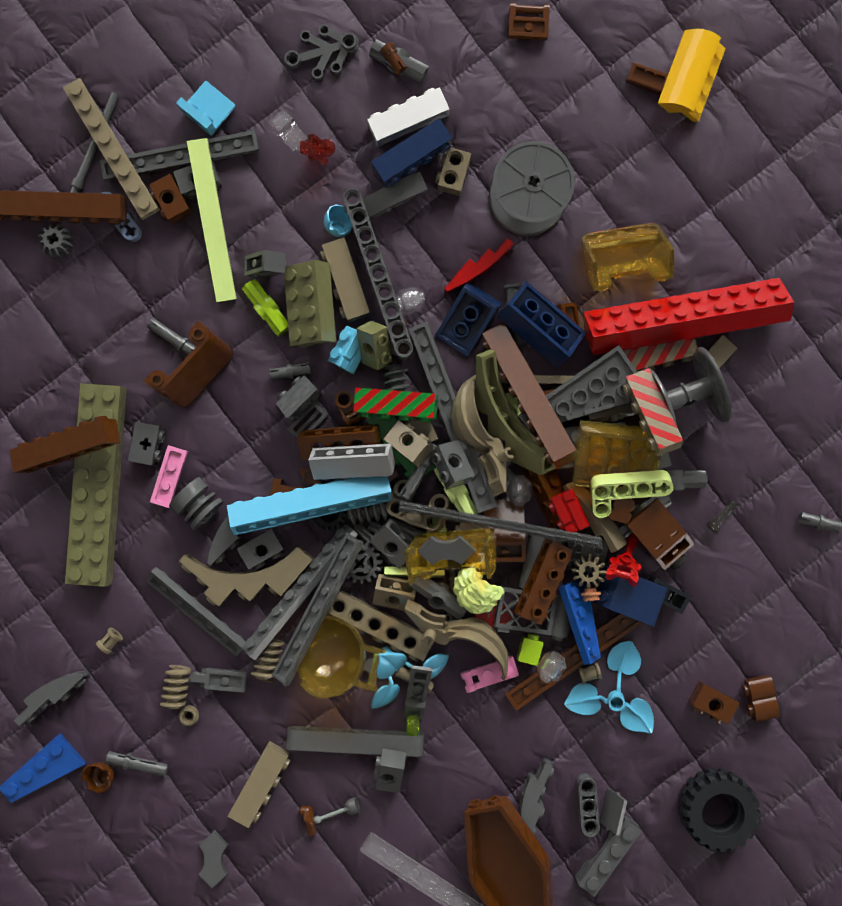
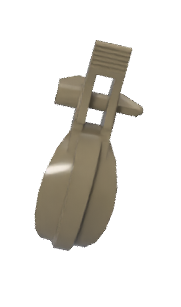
[451,375,514,497]
[404,599,509,680]

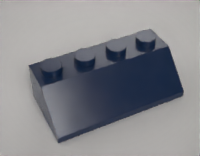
[371,118,452,188]
[497,281,586,368]

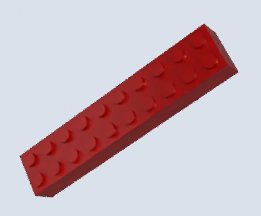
[584,278,794,355]

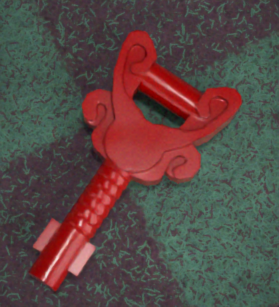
[605,533,641,587]

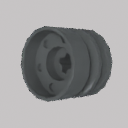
[169,477,224,531]

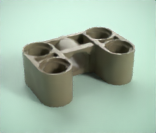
[386,480,452,533]

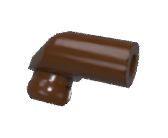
[299,805,317,836]

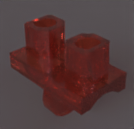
[300,134,335,164]

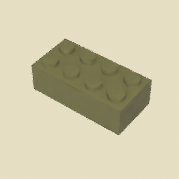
[284,260,336,347]

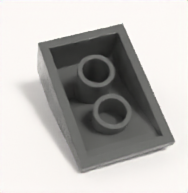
[276,376,322,421]

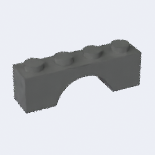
[575,814,642,897]

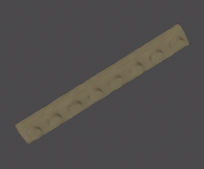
[63,78,160,220]

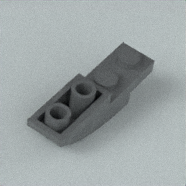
[207,516,242,565]
[14,670,89,726]
[519,757,554,834]

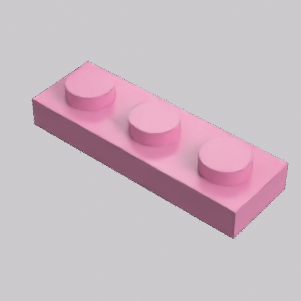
[150,445,189,508]

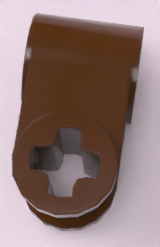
[335,391,367,427]

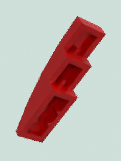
[444,238,514,294]

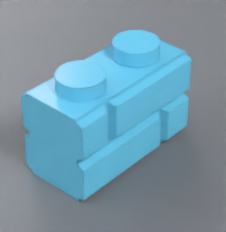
[328,326,361,374]

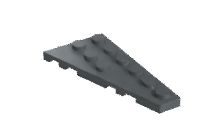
[518,345,637,431]

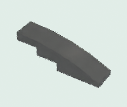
[354,171,428,222]

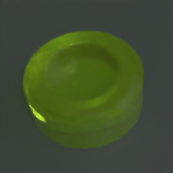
[407,715,420,736]

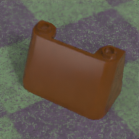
[143,320,233,407]

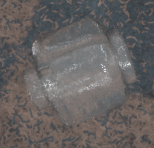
[396,287,425,315]
[506,475,532,506]
[537,651,567,683]

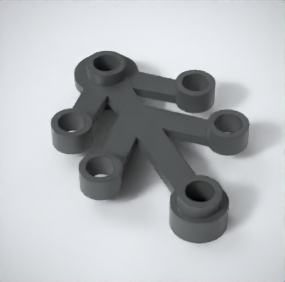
[284,24,359,81]

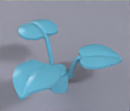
[564,641,654,734]
[371,646,449,709]

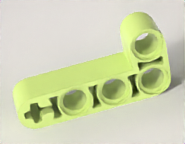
[590,470,674,518]

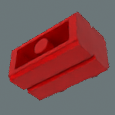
[548,488,590,533]

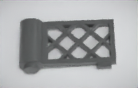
[493,586,571,641]

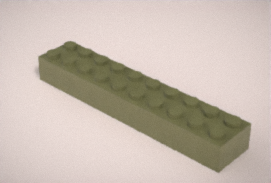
[65,383,127,587]

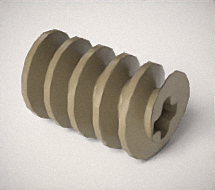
[251,638,285,683]
[160,665,191,709]

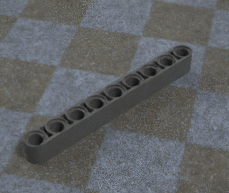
[343,188,413,360]

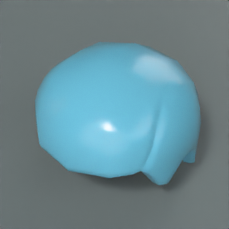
[324,204,352,237]

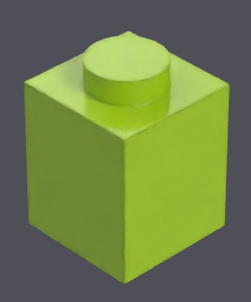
[516,633,544,666]

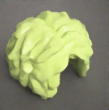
[453,563,505,614]

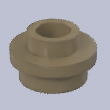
[179,705,199,726]

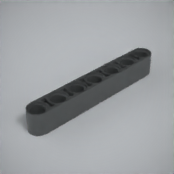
[286,726,424,757]

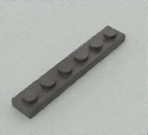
[146,567,246,657]

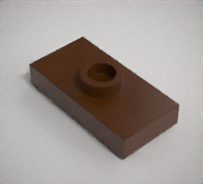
[626,62,668,95]

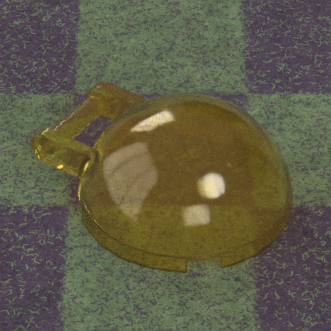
[296,616,386,698]

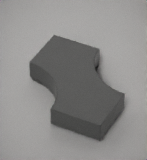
[417,535,476,565]
[198,830,228,888]

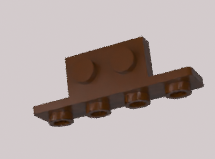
[520,466,565,530]

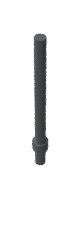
[70,92,119,193]

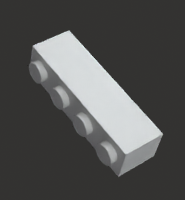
[367,87,449,147]

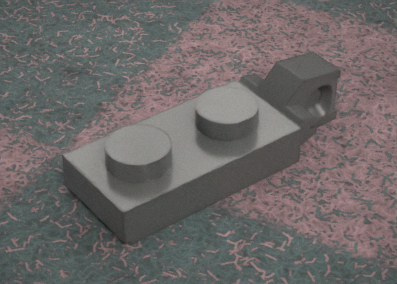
[190,668,247,693]

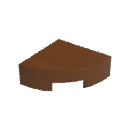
[300,468,322,485]

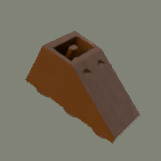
[626,498,695,570]
[484,500,526,562]

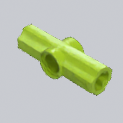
[242,279,289,337]

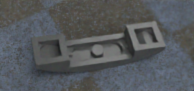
[404,665,432,720]

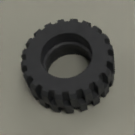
[678,768,761,853]

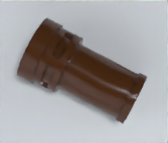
[379,42,407,75]

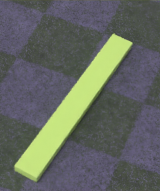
[187,138,237,302]

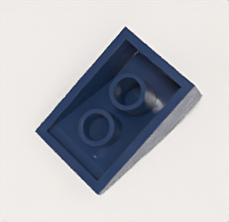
[435,282,503,357]
[593,565,668,626]

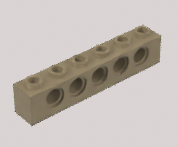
[326,589,431,662]

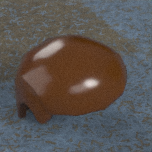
[81,762,114,793]

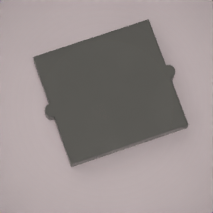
[600,788,627,835]

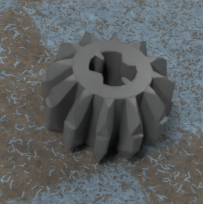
[38,224,74,258]

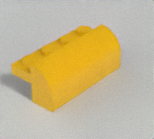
[658,29,726,122]

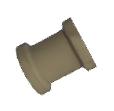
[96,627,123,654]
[578,663,602,685]

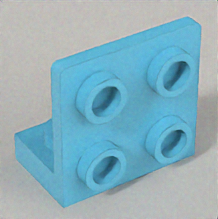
[176,81,236,136]

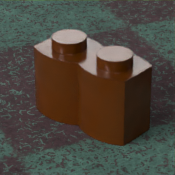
[742,675,780,721]

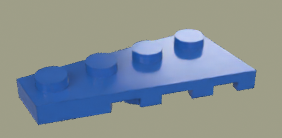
[558,578,601,665]
[0,733,86,803]

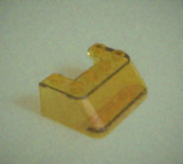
[582,223,674,291]

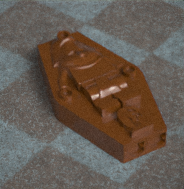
[464,795,553,906]

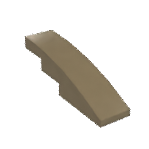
[563,479,627,553]

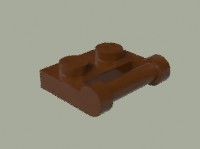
[508,2,550,41]

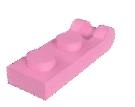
[460,655,519,693]

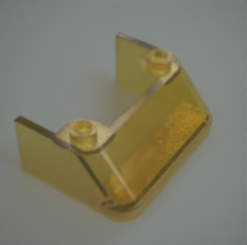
[404,528,496,584]

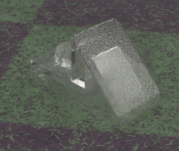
[268,110,309,153]

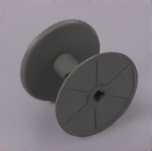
[489,141,575,236]
[642,347,732,426]

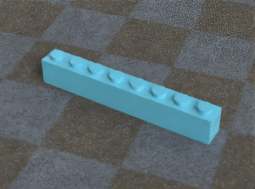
[227,476,393,535]

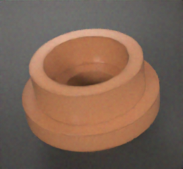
[581,588,601,601]

